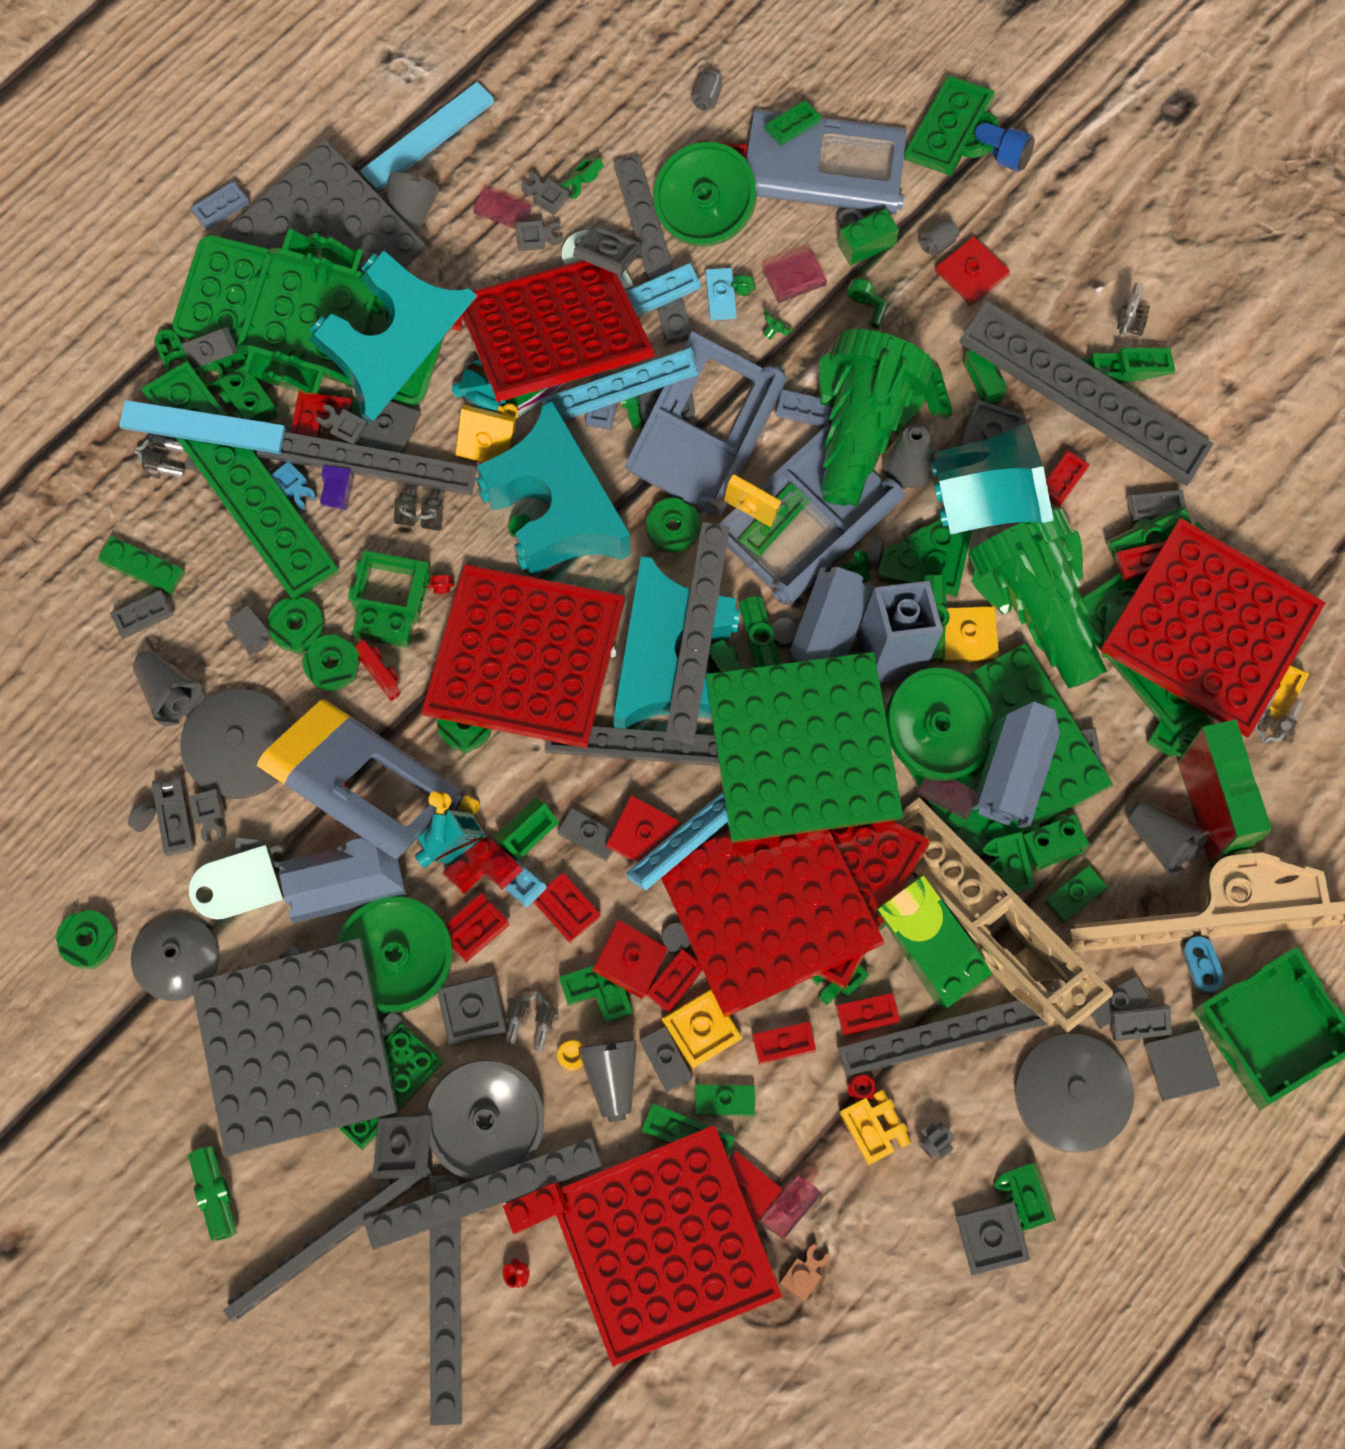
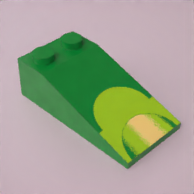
[876,874,993,1008]

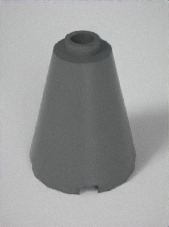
[387,172,439,235]
[883,425,935,489]
[132,651,204,726]
[1128,800,1209,876]
[578,1039,637,1122]

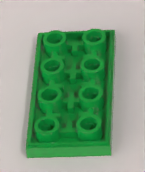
[338,1023,444,1151]

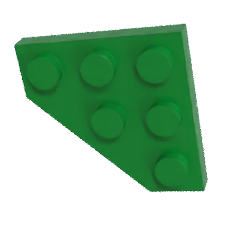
[877,517,972,597]

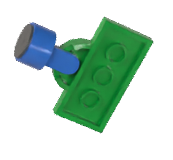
[904,75,1035,176]

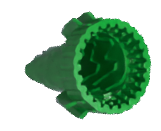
[819,329,934,507]
[968,508,1107,689]

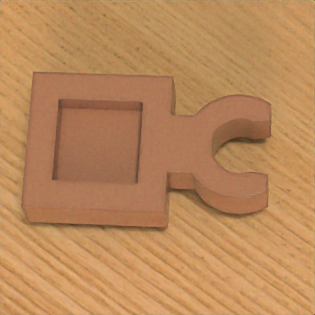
[780,1244,830,1302]

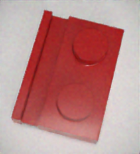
[355,640,400,702]
[533,873,601,944]
[445,893,510,963]

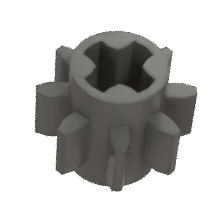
[918,1122,955,1159]

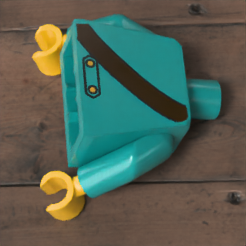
[452,360,518,418]
[415,791,486,868]

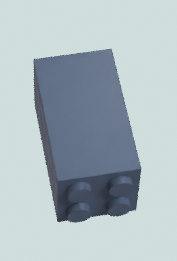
[856,581,943,684]

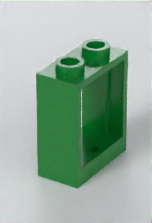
[348,550,431,623]

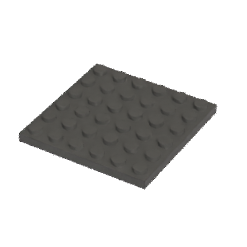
[219,139,427,273]
[191,939,399,1156]

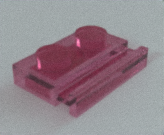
[763,249,827,303]

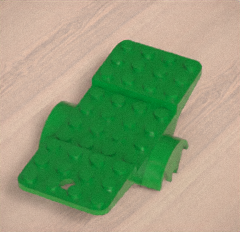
[172,228,445,405]

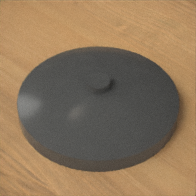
[180,689,292,799]
[1015,1034,1134,1153]
[425,1060,544,1180]

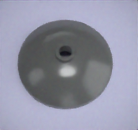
[131,915,219,1001]

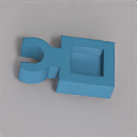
[271,462,316,510]

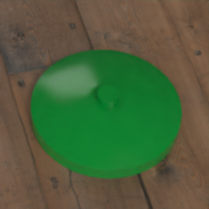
[653,142,758,247]
[885,668,994,781]
[336,897,453,1013]

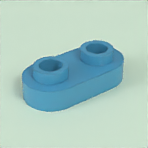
[1183,936,1224,994]

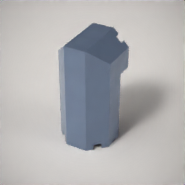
[788,567,873,663]
[971,702,1060,828]
[279,838,407,923]

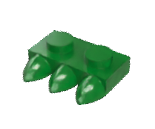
[1148,714,1211,758]
[982,832,1035,893]
[994,1163,1056,1231]

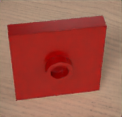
[935,236,1010,306]
[605,795,681,864]
[592,920,668,999]
[729,1151,782,1224]

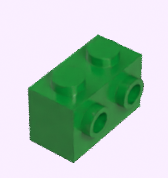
[838,209,899,266]
[218,366,278,423]
[1023,814,1090,873]

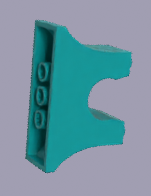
[309,251,477,424]
[475,401,630,577]
[930,423,1054,534]
[614,556,741,729]

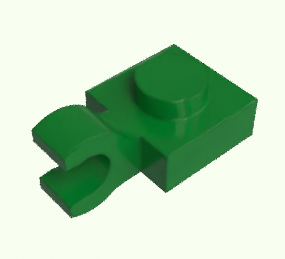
[560,157,604,199]
[819,965,869,1006]

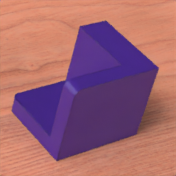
[320,465,353,510]

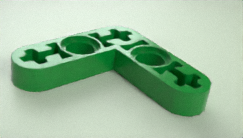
[154,329,247,392]

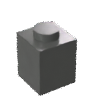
[225,606,272,656]

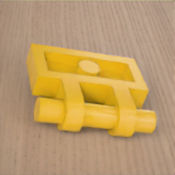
[839,1090,912,1166]

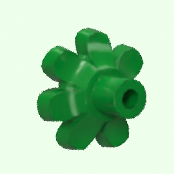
[762,309,793,340]
[842,549,870,584]

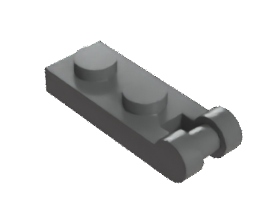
[152,775,194,857]

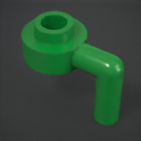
[847,278,888,329]

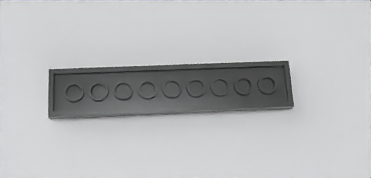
[959,301,1214,486]

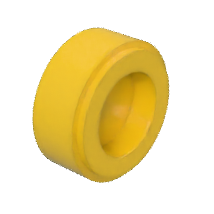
[557,1040,584,1071]

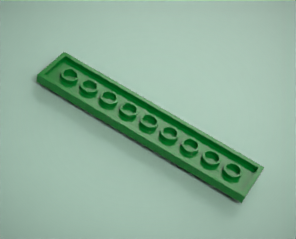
[141,361,339,600]

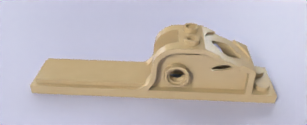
[893,798,1113,1033]
[1062,850,1345,952]

